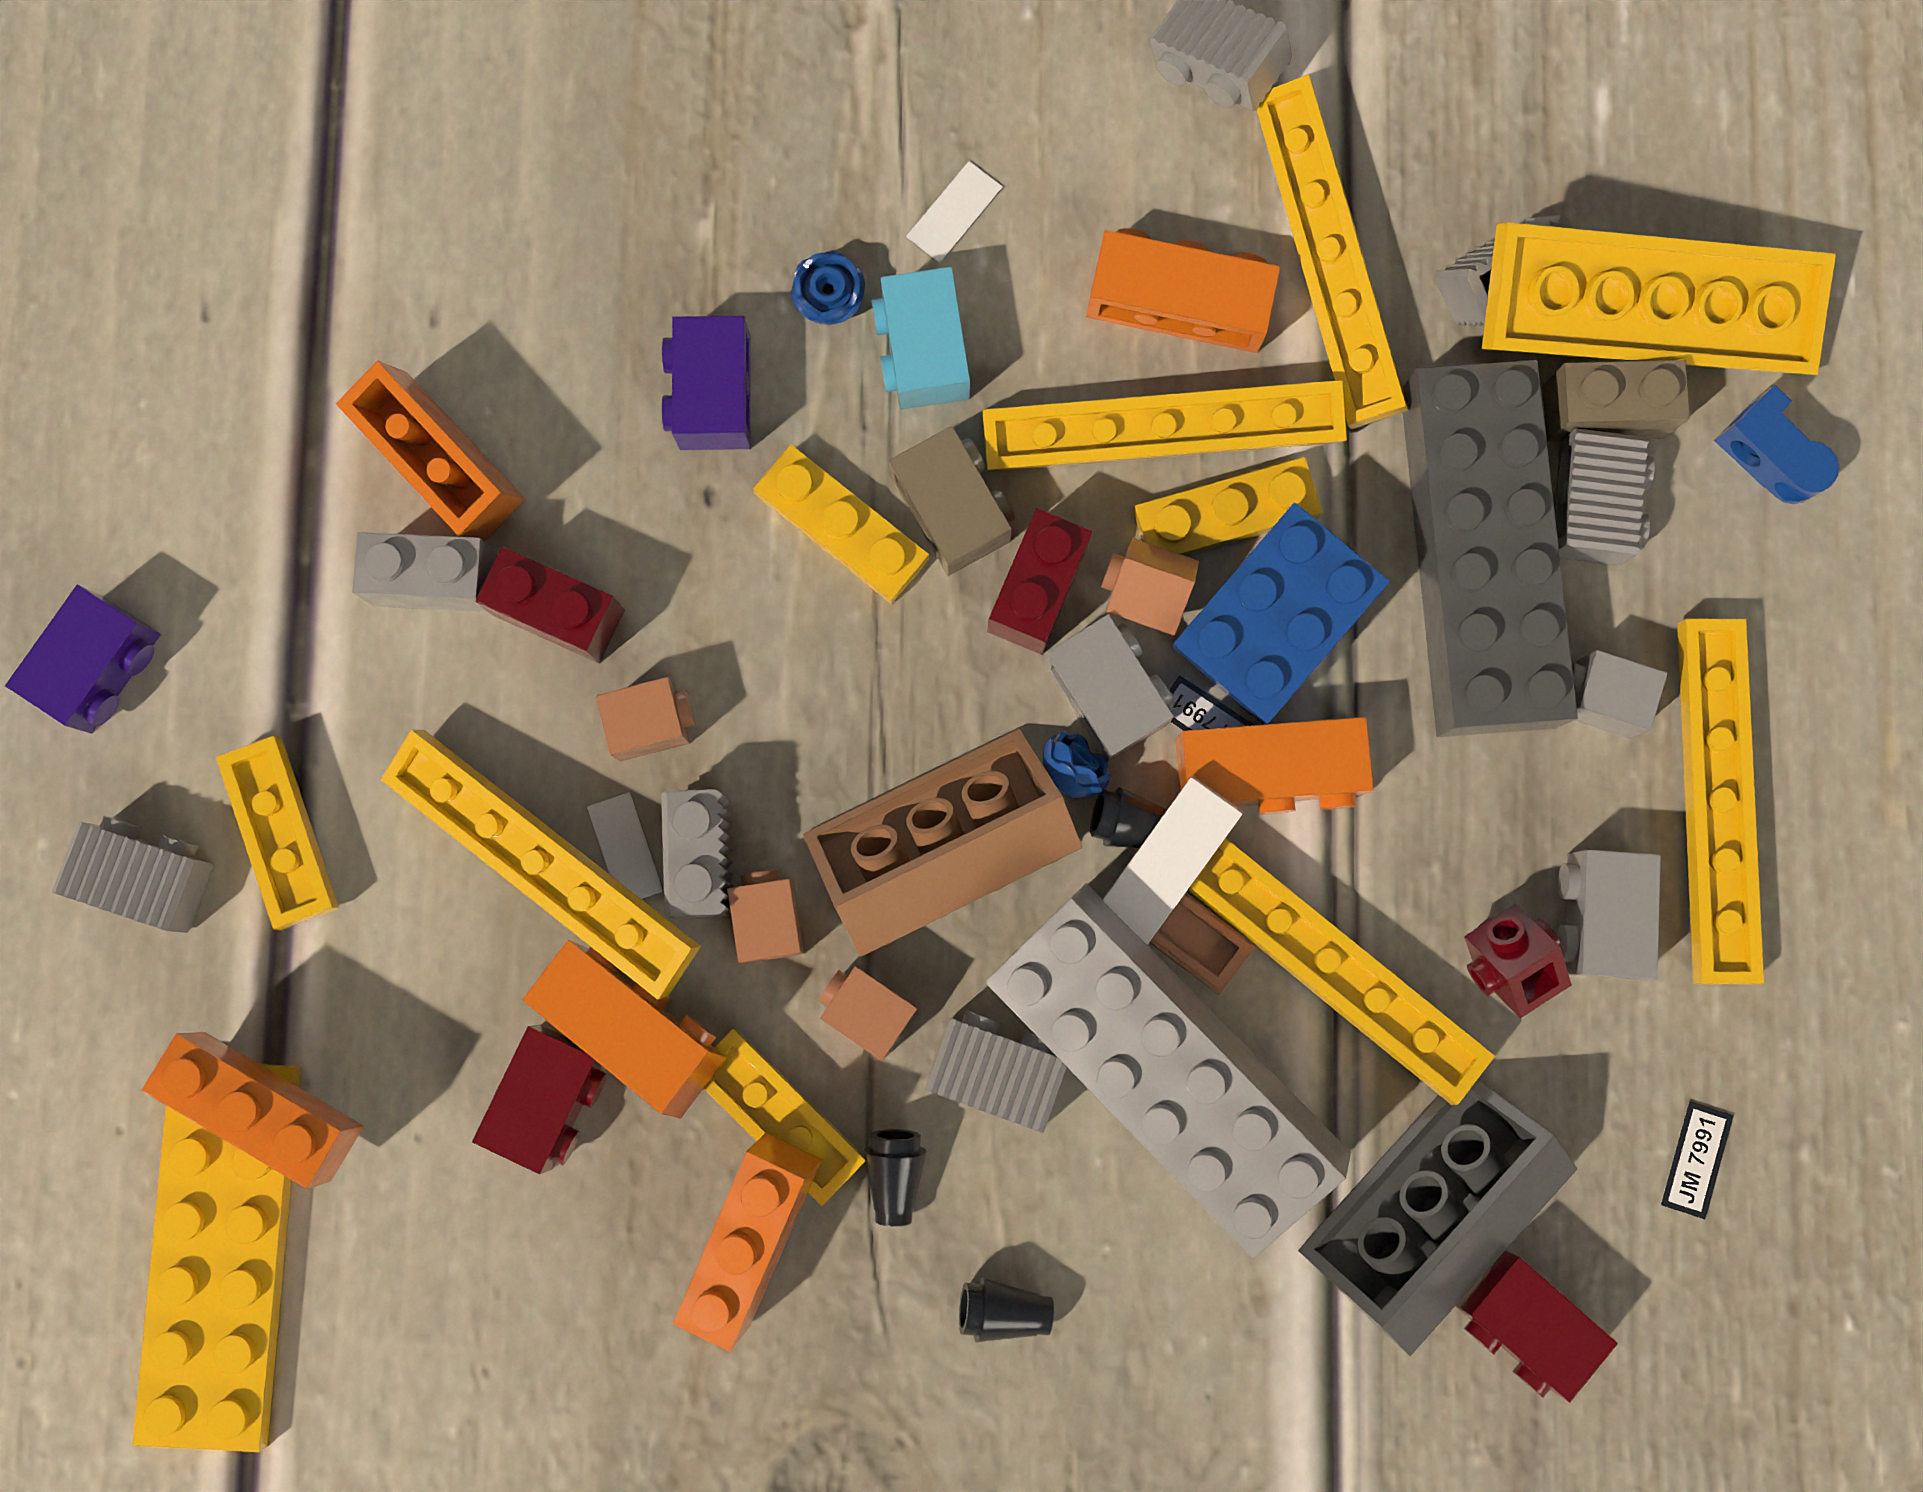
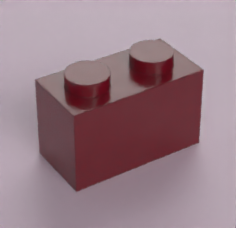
[987,508,1092,655]
[475,547,625,664]
[472,1025,608,1175]
[1456,1250,1618,1403]

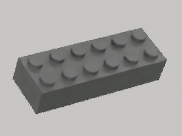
[1402,360,1578,737]

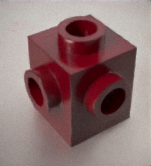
[1464,904,1572,1019]

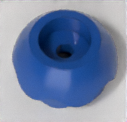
[791,251,865,325]
[1043,730,1112,798]

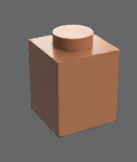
[1101,537,1200,636]
[596,677,696,762]
[727,870,805,964]
[818,966,918,1061]

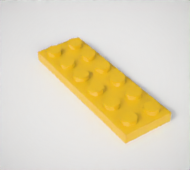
[1482,222,1836,375]
[132,1064,302,1452]

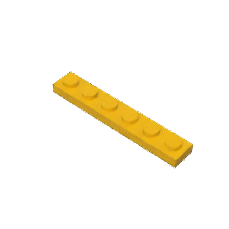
[1257,74,1409,430]
[983,380,1347,472]
[1677,619,1764,984]
[381,730,701,1000]
[1188,838,1495,1105]

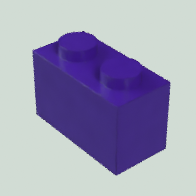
[662,316,751,450]
[5,584,161,734]

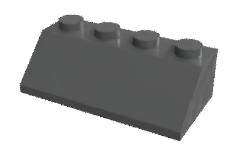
[1298,1079,1578,1356]

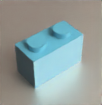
[872,267,970,410]

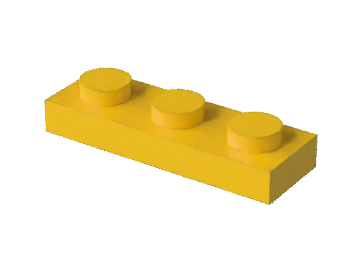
[753,444,929,604]
[1132,457,1323,556]
[216,736,340,930]
[704,1028,866,1206]

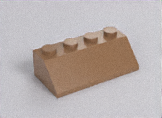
[803,729,1082,957]

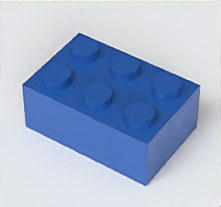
[1172,502,1390,725]

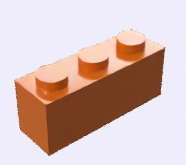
[1086,228,1280,353]
[335,360,526,541]
[1175,717,1374,815]
[522,939,726,1119]
[141,1032,364,1189]
[673,1133,822,1352]

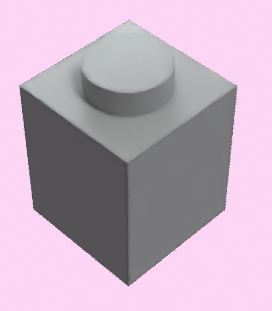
[1572,650,1668,738]

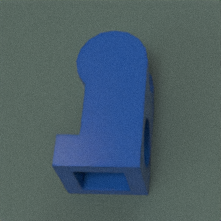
[1714,385,1839,504]

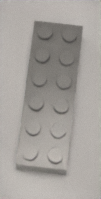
[985,883,1351,1259]

